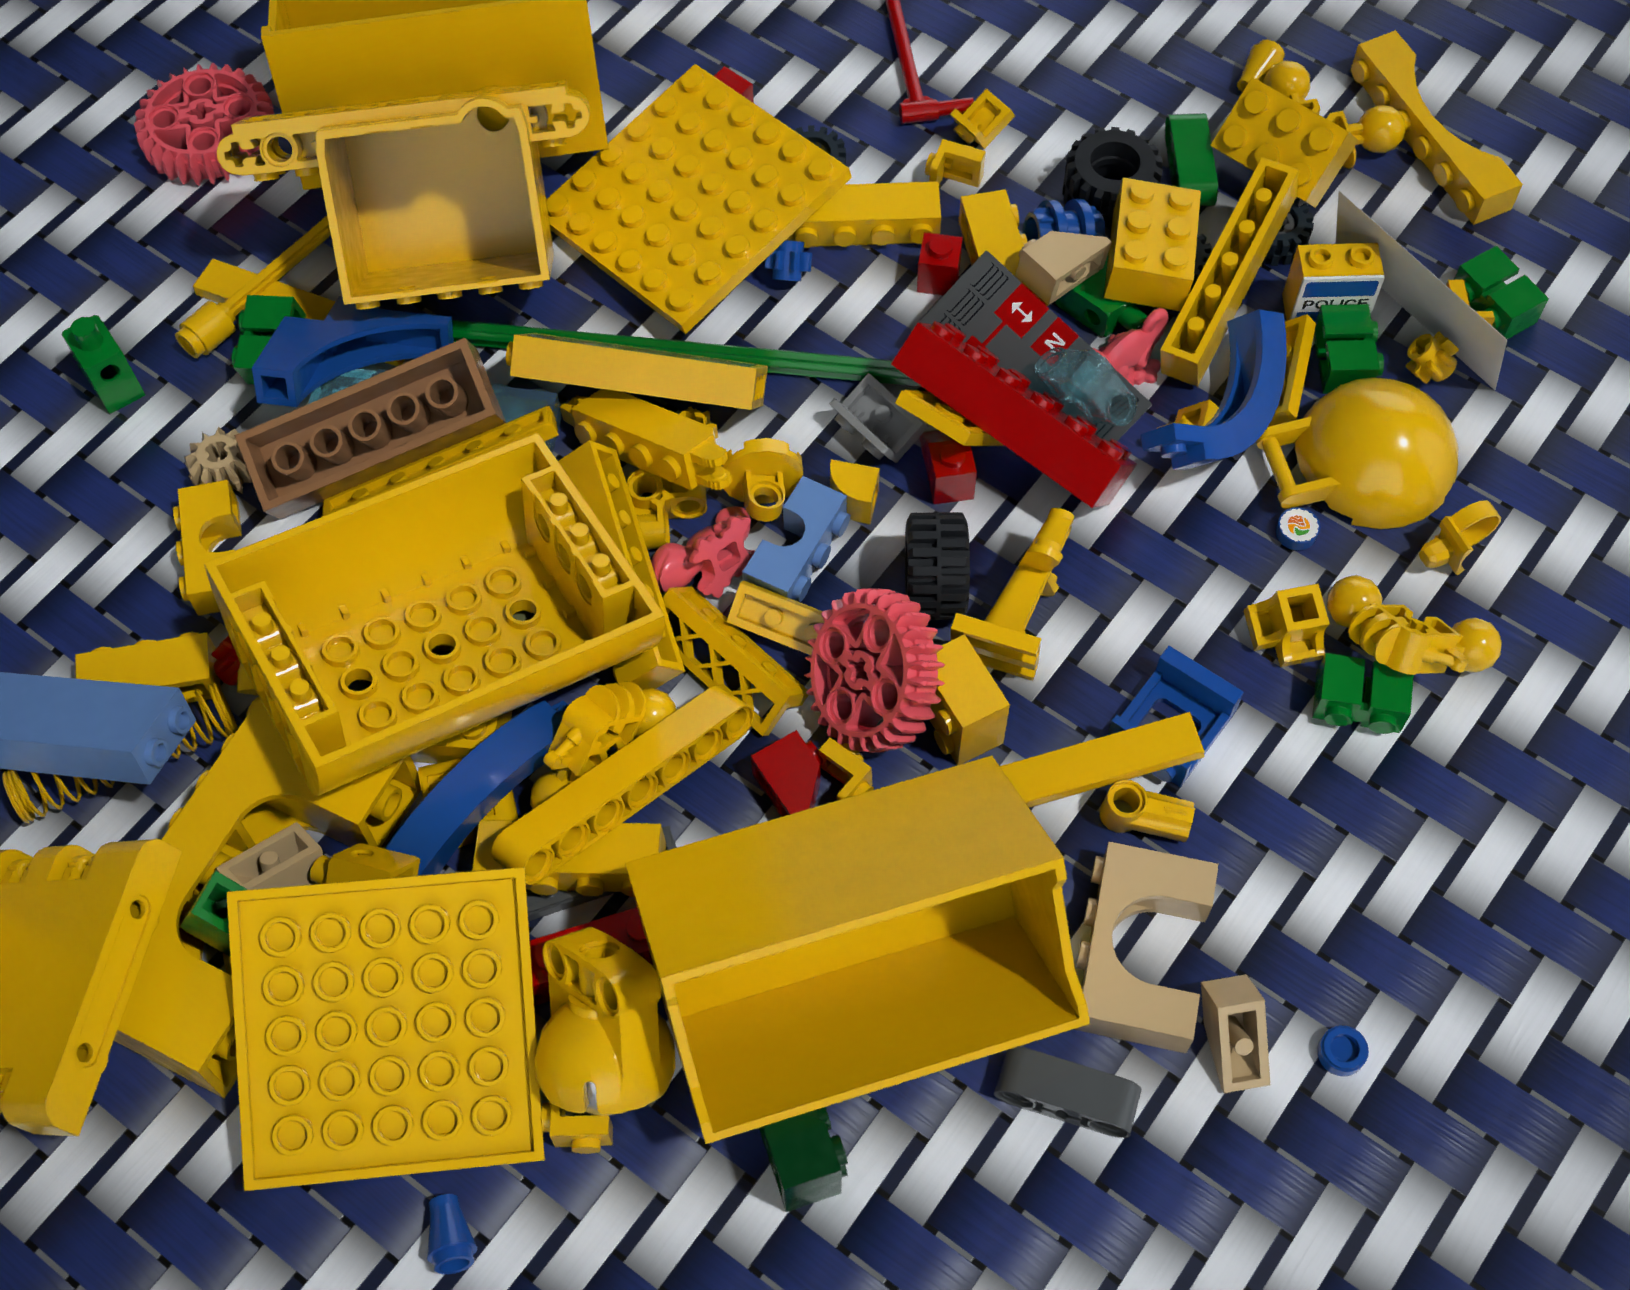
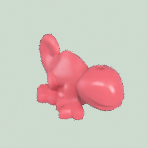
[1093,308,1169,386]
[651,506,755,598]

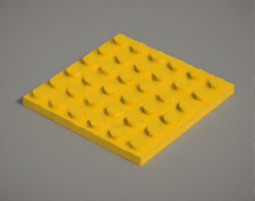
[546,64,852,334]
[227,867,545,1191]

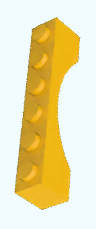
[1350,30,1523,225]

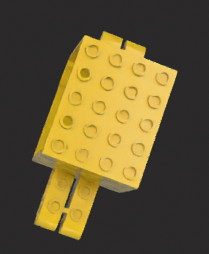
[217,80,590,310]

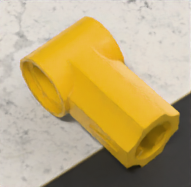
[1100,780,1195,842]

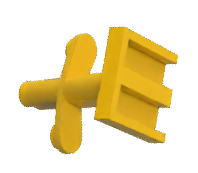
[951,508,1075,681]

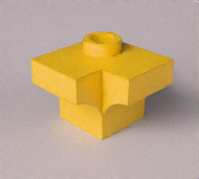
[1244,584,1330,667]

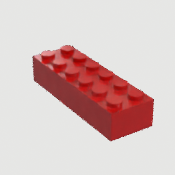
[891,321,1137,508]

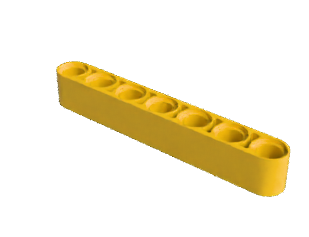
[492,686,754,885]

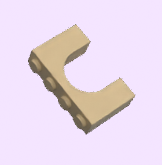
[1074,842,1219,1053]

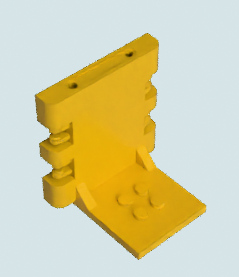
[0,839,182,1137]

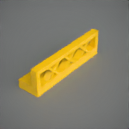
[663,586,809,737]

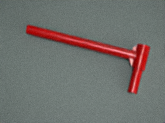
[885,0,974,124]

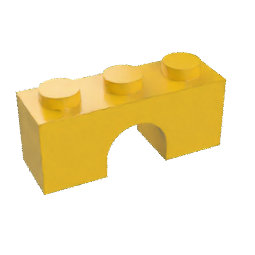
[173,480,242,616]

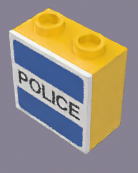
[1282,243,1385,322]

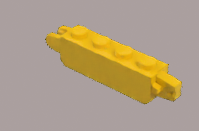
[560,389,733,491]

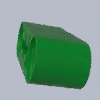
[1165,113,1218,207]

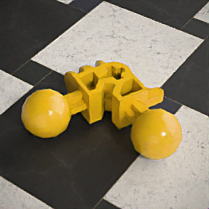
[1263,60,1405,169]
[1327,575,1502,675]
[530,681,677,810]

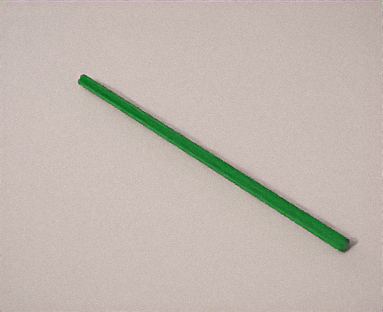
[452,320,922,387]

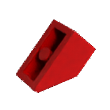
[919,430,977,505]
[751,730,823,817]

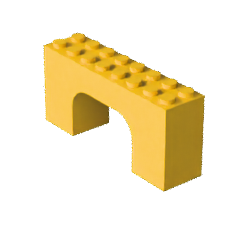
[114,696,421,1099]

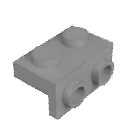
[830,373,928,463]

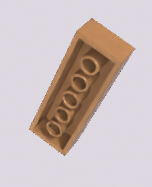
[234,338,506,519]

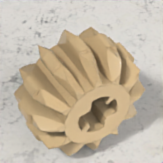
[185,427,252,493]

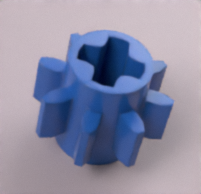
[764,240,812,281]

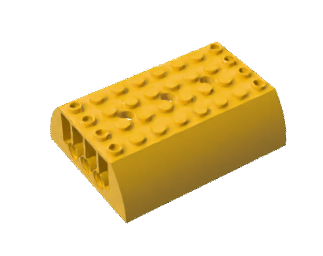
[204,433,665,797]

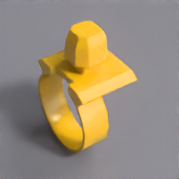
[1419,500,1501,575]

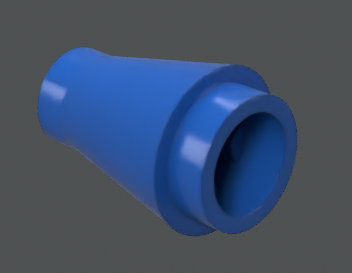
[427,1194,477,1274]

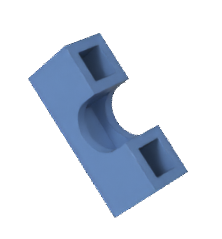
[742,476,850,602]

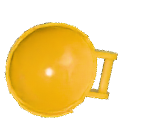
[1256,377,1459,529]

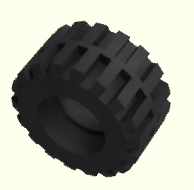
[1062,127,1163,228]
[905,512,970,620]

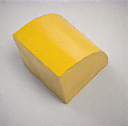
[830,459,880,525]

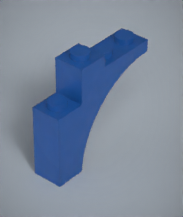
[252,296,454,407]

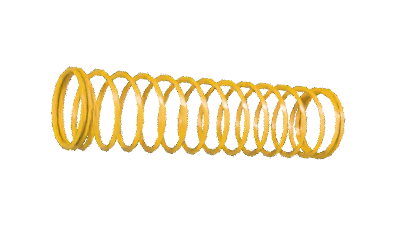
[2,682,238,824]

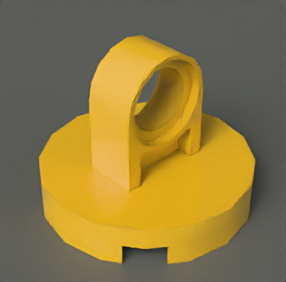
[721,438,803,522]

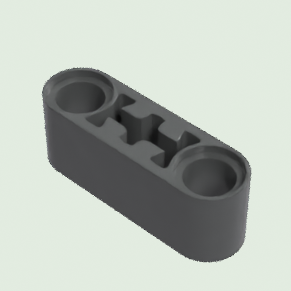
[994,1046,1142,1138]

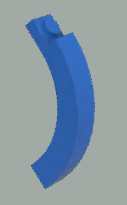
[1141,309,1287,470]
[385,700,569,875]

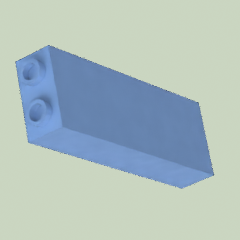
[0,672,196,785]

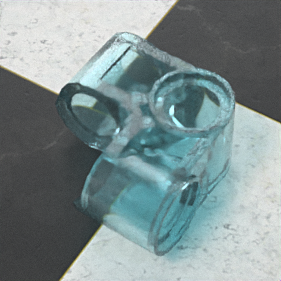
[1034,347,1137,426]

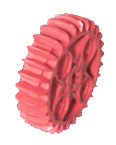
[134,63,275,186]
[804,588,945,753]

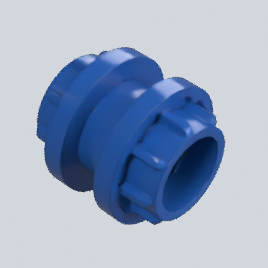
[1023,199,1105,241]

